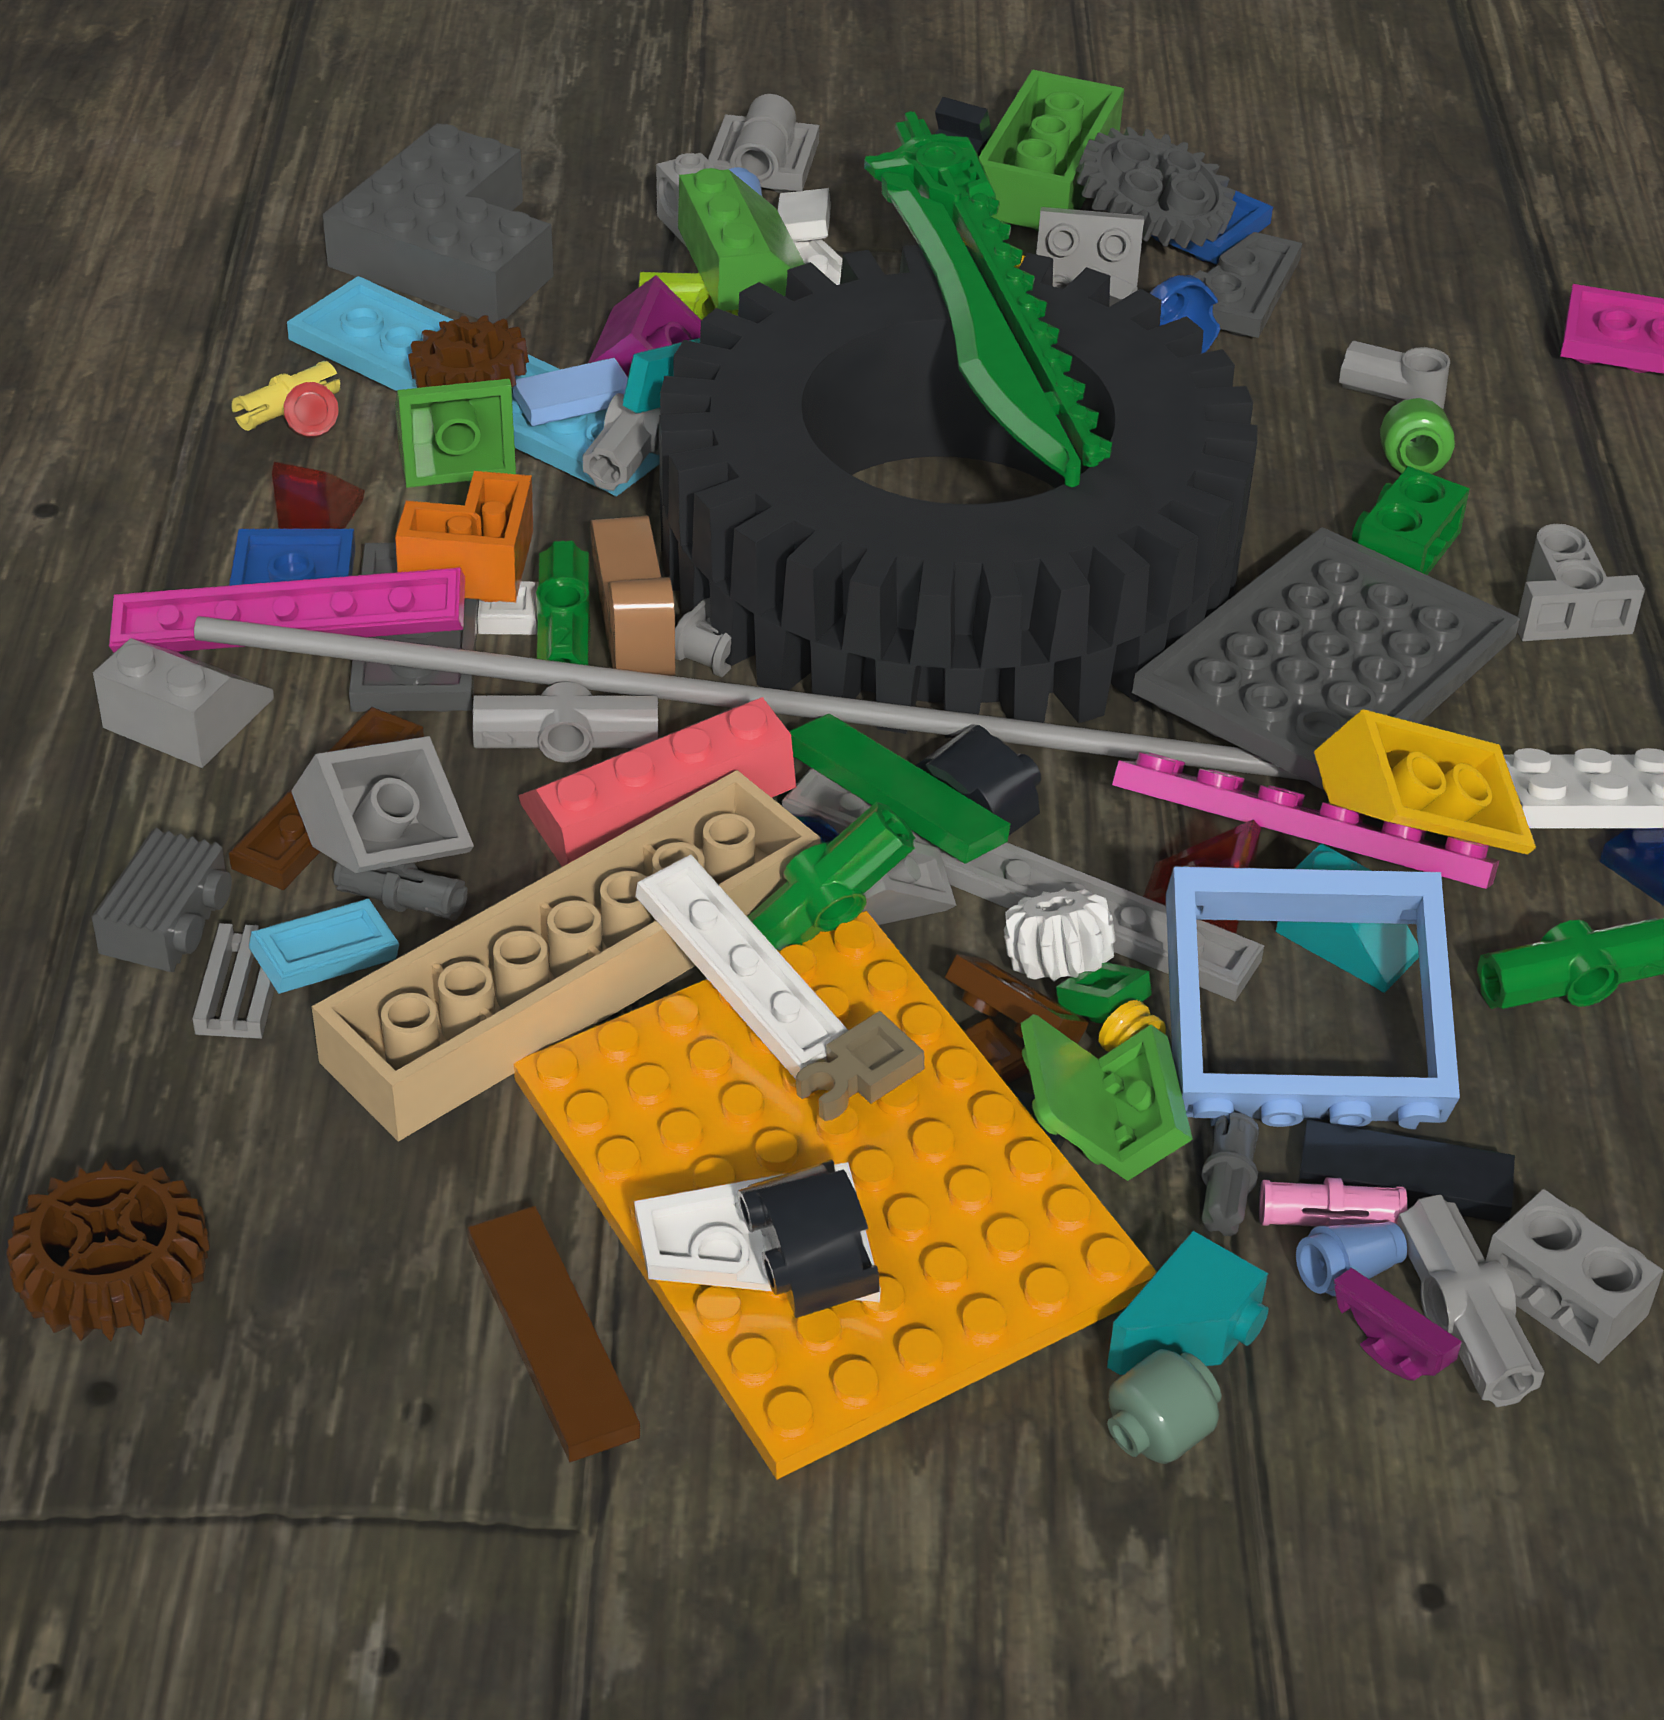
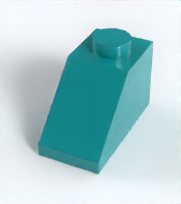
[1276,843,1419,993]
[1107,1231,1269,1375]

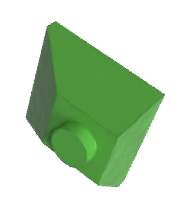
[395,379,516,488]

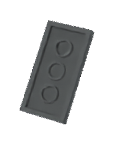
[349,543,479,712]

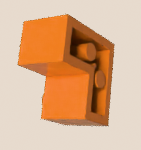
[395,471,533,603]

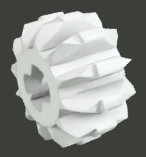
[1004,888,1116,981]

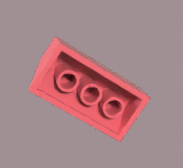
[519,697,796,867]

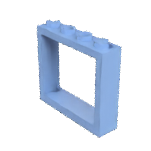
[1166,867,1460,1129]

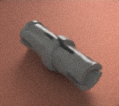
[334,862,468,921]

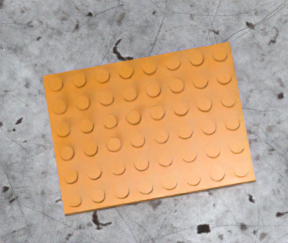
[514,911,1157,1480]

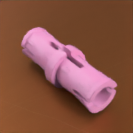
[1259,1178,1407,1226]

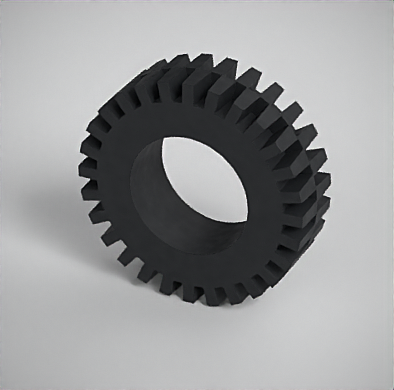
[659,245,1258,738]

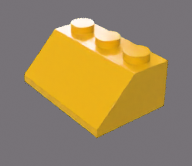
[1314,709,1536,855]

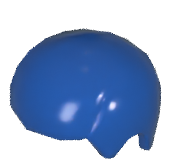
[1150,275,1221,353]

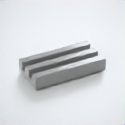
[192,923,275,1039]

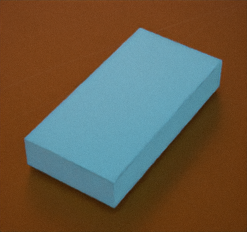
[249,899,399,994]

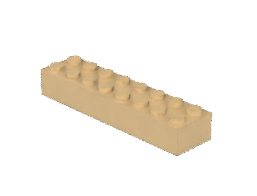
[312,770,821,1142]

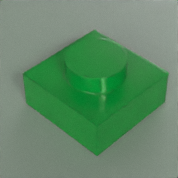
[1056,962,1152,1023]

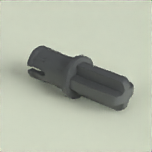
[1202,1112,1259,1237]

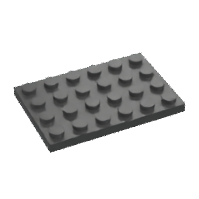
[1132,527,1521,790]

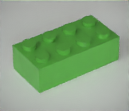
[979,70,1124,231]

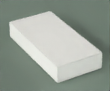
[778,188,831,242]

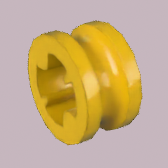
[1099,1000,1166,1052]

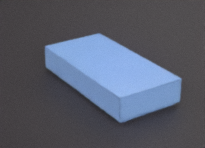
[513,358,628,426]

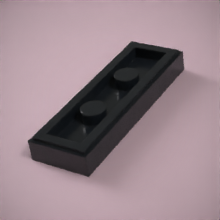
[1298,1120,1515,1223]

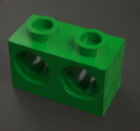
[1352,466,1470,575]

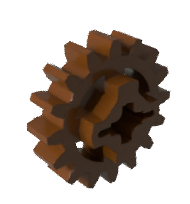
[408,315,529,388]

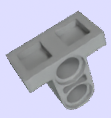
[1517,524,1645,641]

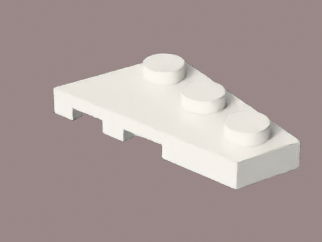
[634,1162,881,1303]

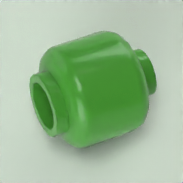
[1380,398,1455,474]

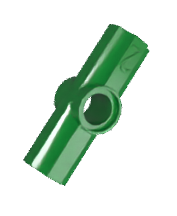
[536,541,591,686]
[748,802,916,951]
[1476,918,1664,1009]

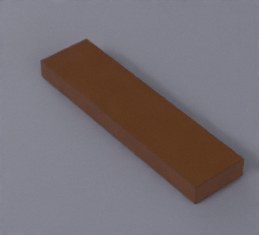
[229,707,424,891]
[467,1206,640,1463]

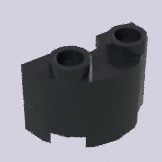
[915,725,1041,835]
[737,1160,880,1318]

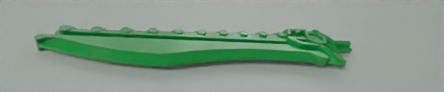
[864,111,1112,487]

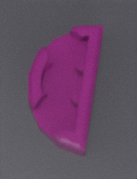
[1334,1268,1462,1381]

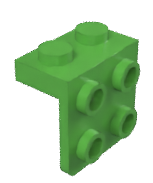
[1021,1014,1193,1181]

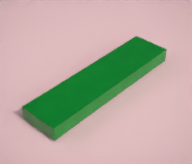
[789,713,1011,864]

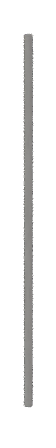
[194,616,1307,781]

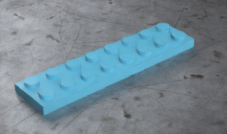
[287,276,660,497]

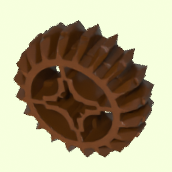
[7,1159,210,1342]

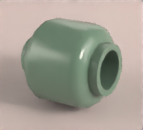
[1107,1349,1222,1464]

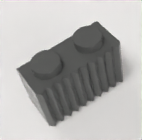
[92,827,232,972]

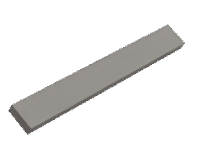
[782,768,1264,1001]

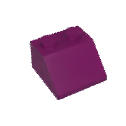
[588,275,701,377]

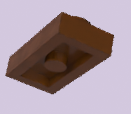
[945,954,1089,1044]

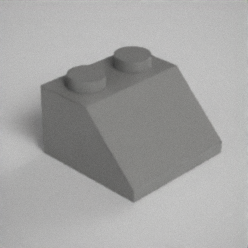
[93,638,274,768]
[291,736,474,873]

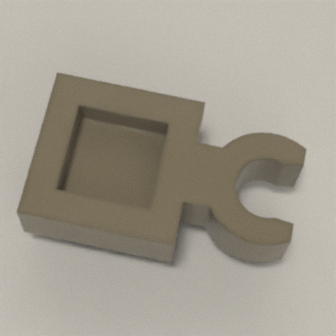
[796,1011,924,1121]

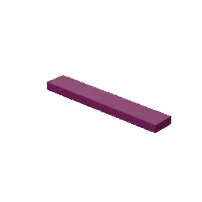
[109,568,465,653]

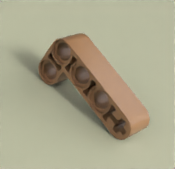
[590,515,675,676]

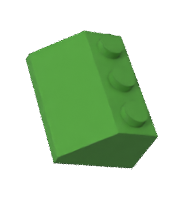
[678,168,805,311]

